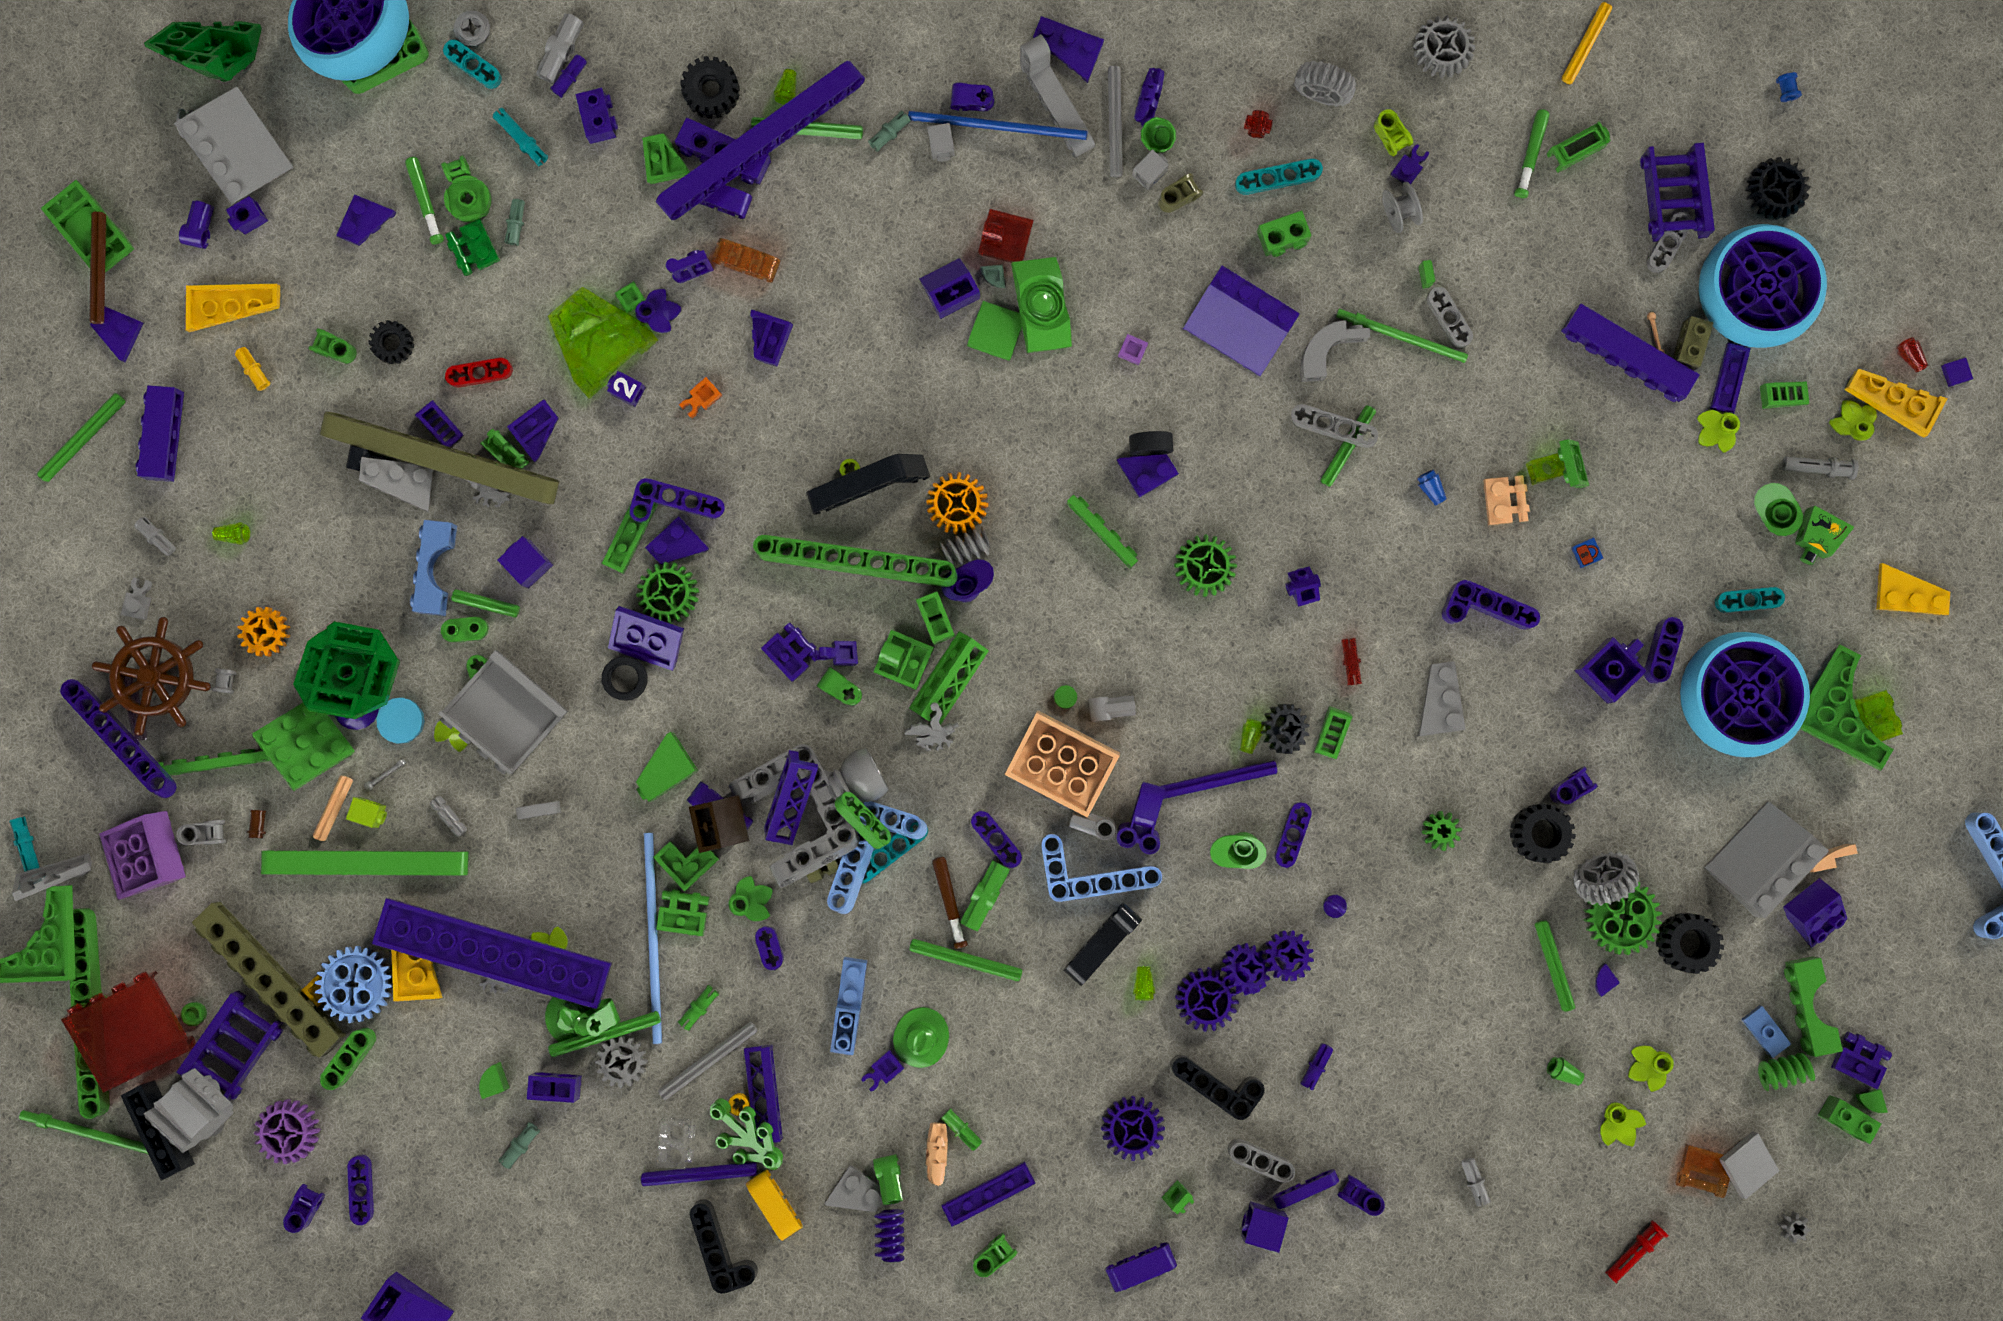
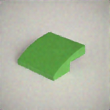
[967,301,1022,361]

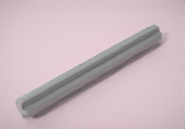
[1108,66,1123,178]
[658,1022,758,1100]

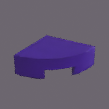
[1595,963,1620,997]

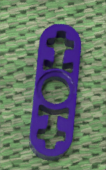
[1274,802,1312,868]
[971,811,1022,868]
[347,1154,374,1225]
[1272,1169,1340,1209]

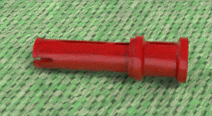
[1605,1220,1669,1284]

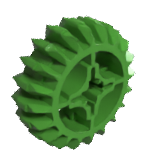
[1174,534,1237,597]
[636,562,699,624]

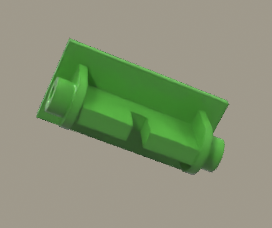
[480,429,529,469]

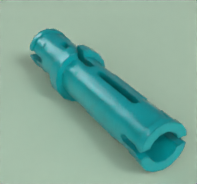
[492,108,548,166]
[9,816,40,872]

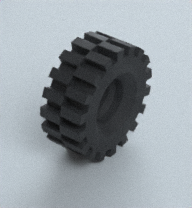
[680,56,740,119]

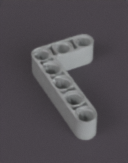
[1020,34,1095,158]

